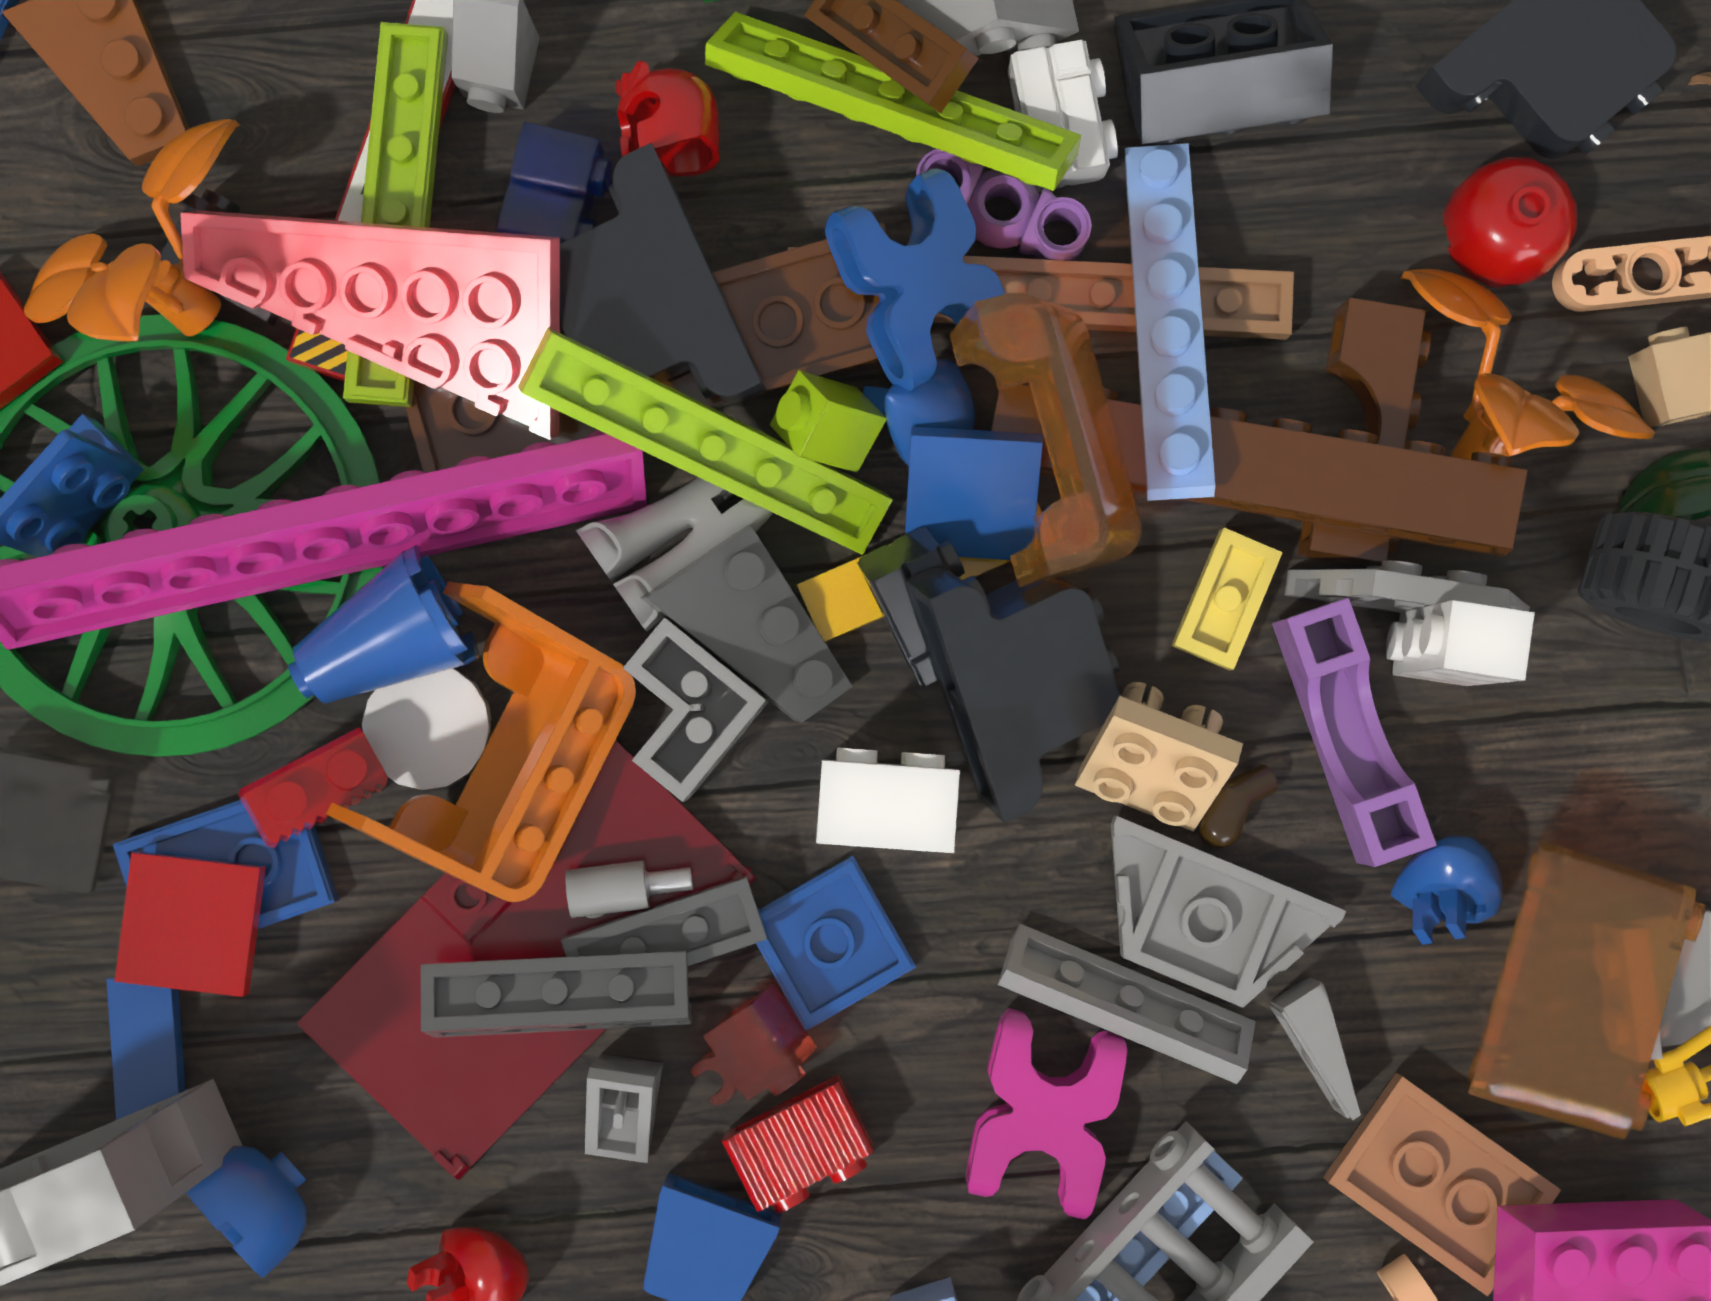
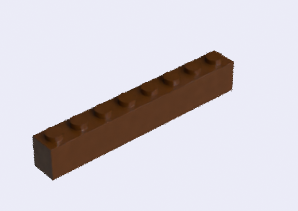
[991,376,1528,557]

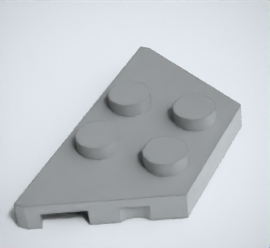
[1284,560,1530,613]
[1111,815,1346,1007]

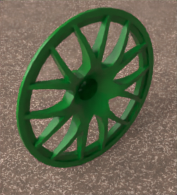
[0,314,385,757]

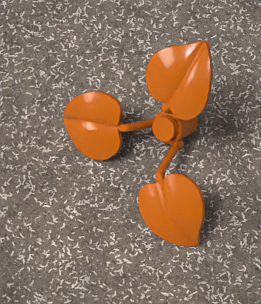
[24,119,240,341]
[1400,269,1656,460]

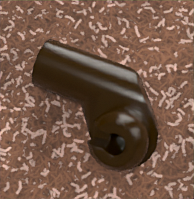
[1199,764,1278,849]

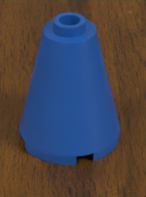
[288,545,480,704]

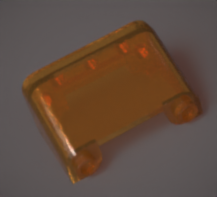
[949,293,1141,588]
[1465,840,1706,1140]

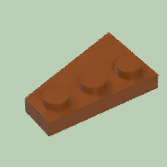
[2,0,189,167]

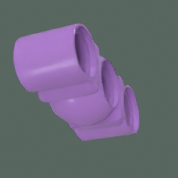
[916,149,1092,261]

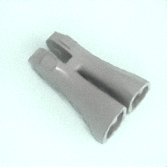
[576,477,773,632]

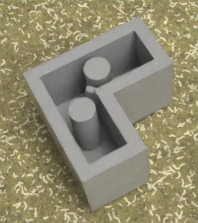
[897,0,1079,56]
[623,617,769,802]

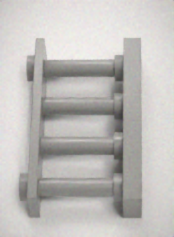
[1017,1121,1314,1301]

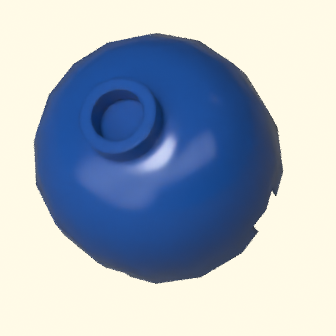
[186,1146,307,1278]

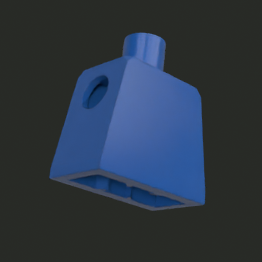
[643,1173,782,1301]

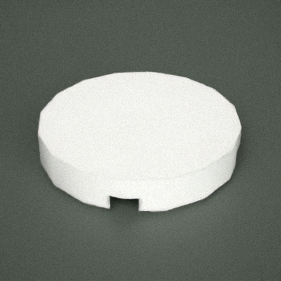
[362,668,492,790]

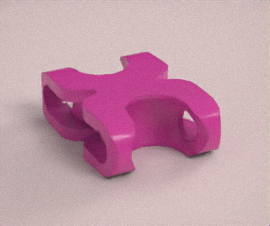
[966,1008,1127,1219]

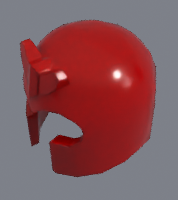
[615,60,720,177]

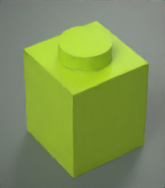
[770,370,887,472]

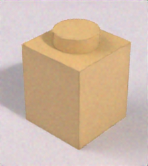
[1628,327,1711,428]

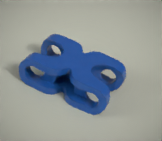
[825,168,1016,391]

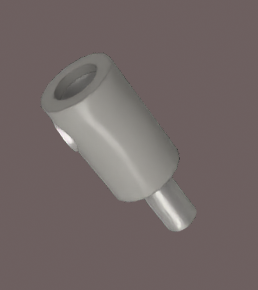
[565,860,693,918]

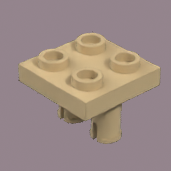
[1075,682,1243,831]

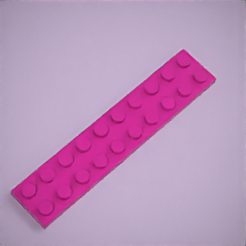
[0,430,647,650]

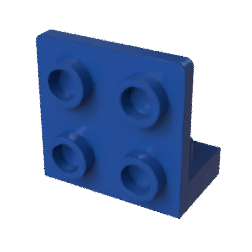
[0,414,144,557]

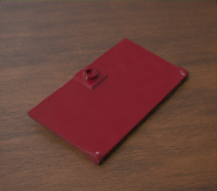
[296,739,757,1180]

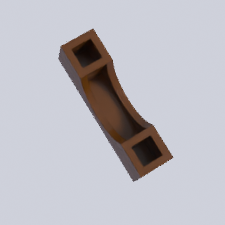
[1297,298,1431,567]

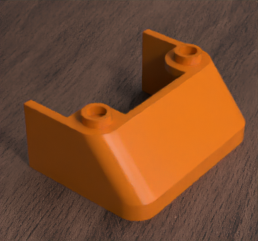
[326,582,636,902]

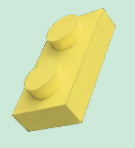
[1171,528,1283,671]

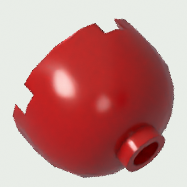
[1443,157,1577,287]

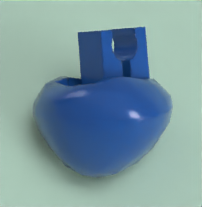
[863,359,976,467]
[1391,835,1504,945]

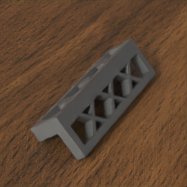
[421,951,692,1038]

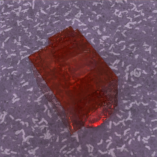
[691,984,817,1105]

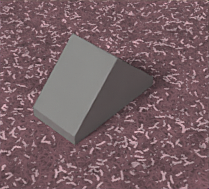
[585,1054,663,1163]

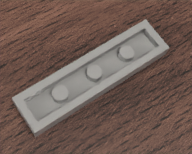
[998,924,1256,1084]

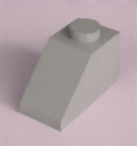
[452,0,540,113]

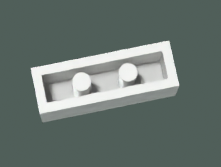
[1386,600,1535,686]

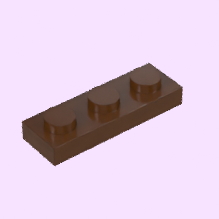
[804,0,979,114]

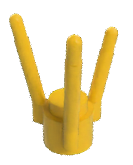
[1636,1025,1711,1126]

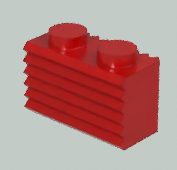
[238,727,388,848]
[722,1074,874,1213]

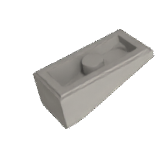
[1270,977,1361,1120]

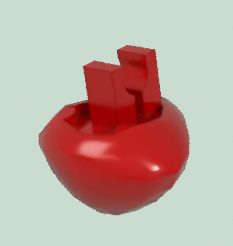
[407,1226,529,1301]

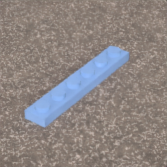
[1125,143,1215,501]

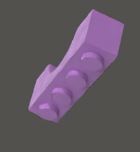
[1272,598,1437,867]

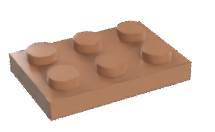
[1323,1073,1561,1296]

